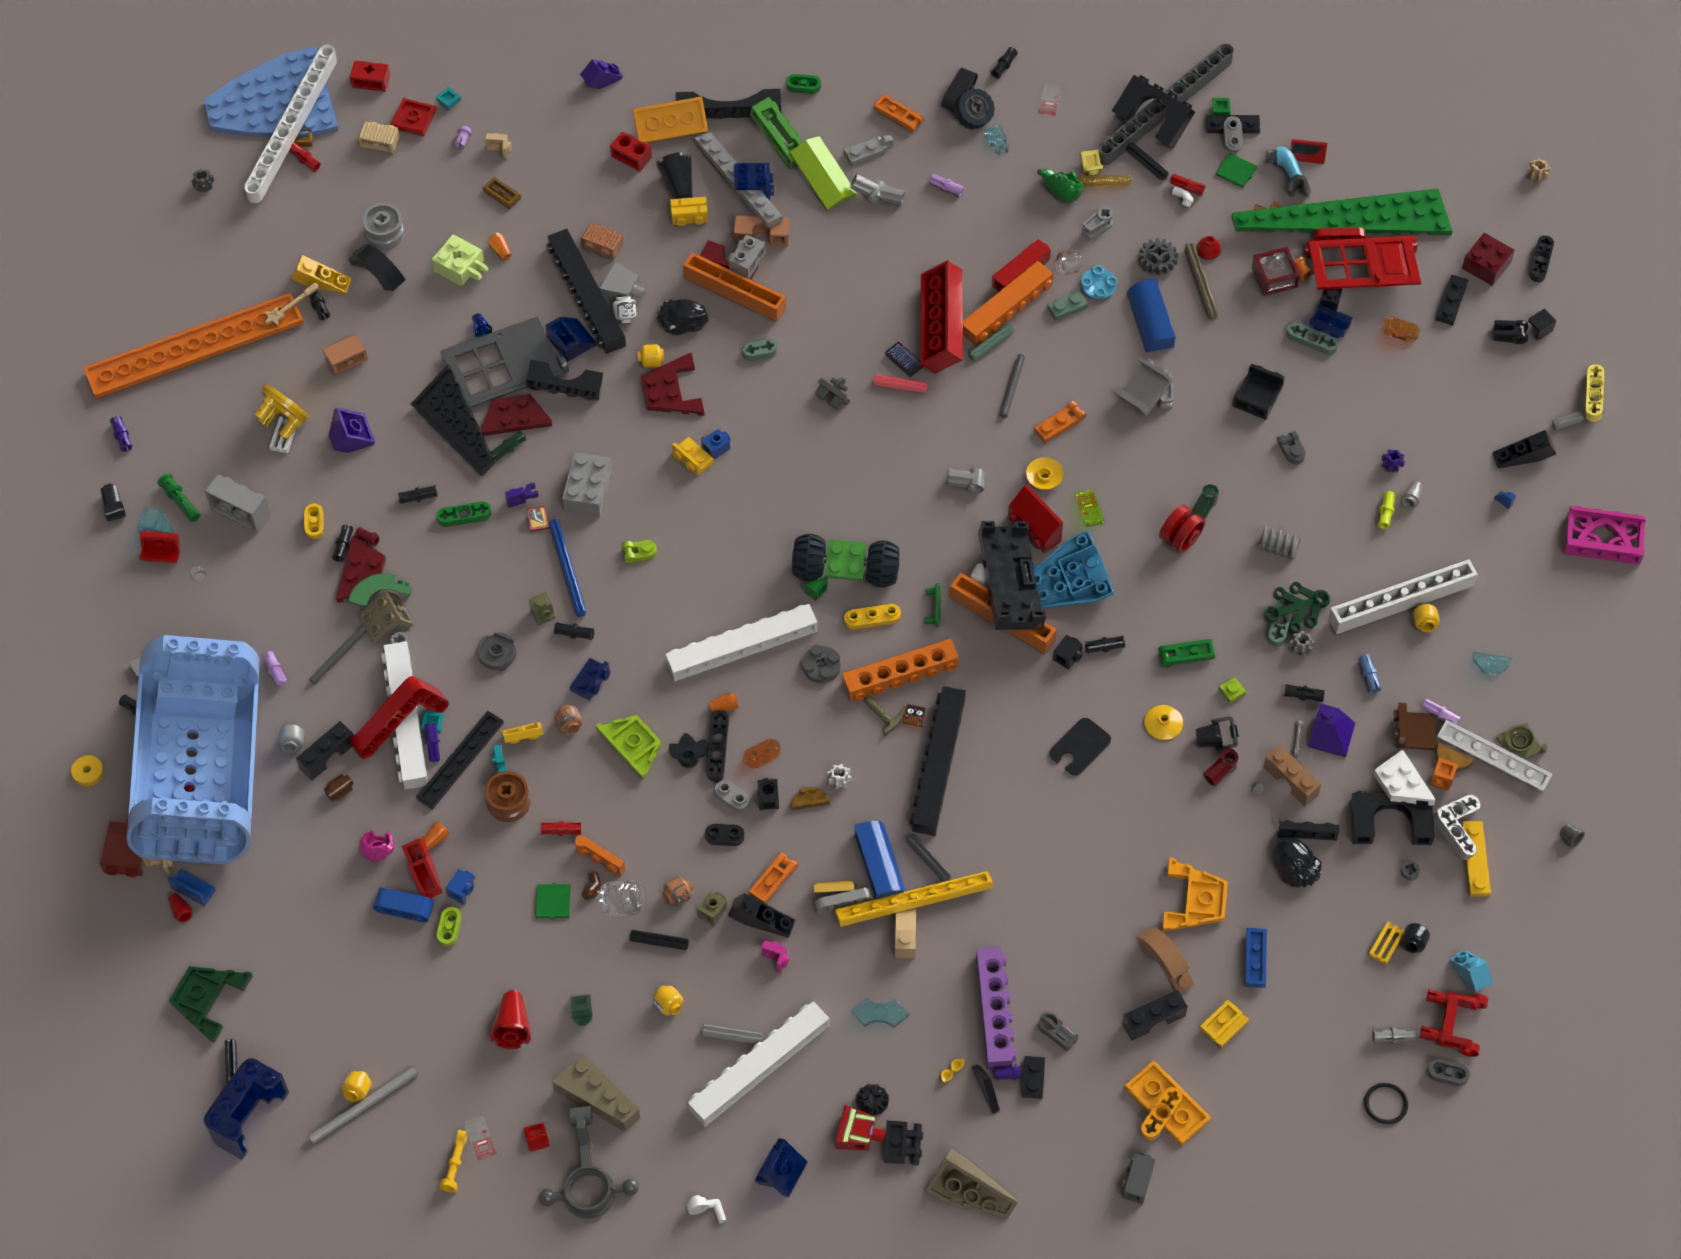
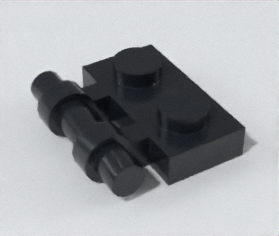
[884,1120,924,1166]

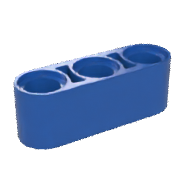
[373,888,434,922]

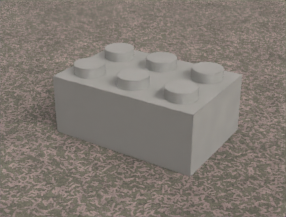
[562,452,613,516]
[205,474,271,533]

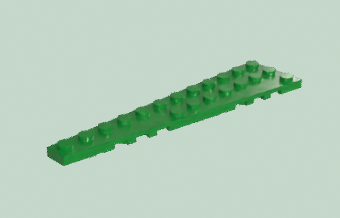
[1231,188,1453,235]

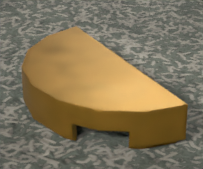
[1436,743,1474,771]
[791,787,830,810]

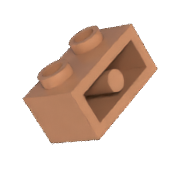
[323,334,368,375]

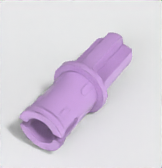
[929,174,964,197]
[262,651,287,686]
[1421,699,1460,724]

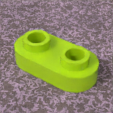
[437,907,462,947]

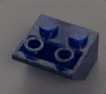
[545,317,597,362]

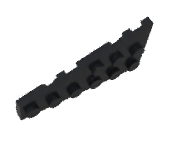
[411,364,495,476]

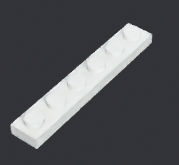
[1437,719,1553,792]

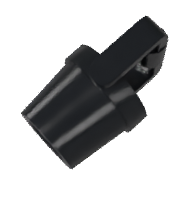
[1195,716,1239,751]

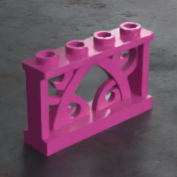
[1564,506,1646,565]

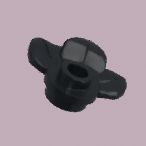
[669,733,708,768]

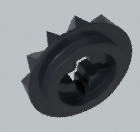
[856,1083,889,1116]

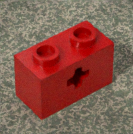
[350,61,390,92]

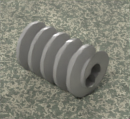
[1259,526,1301,559]

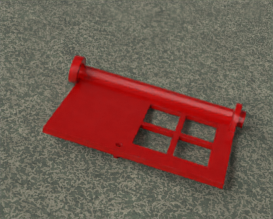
[1304,235,1421,290]

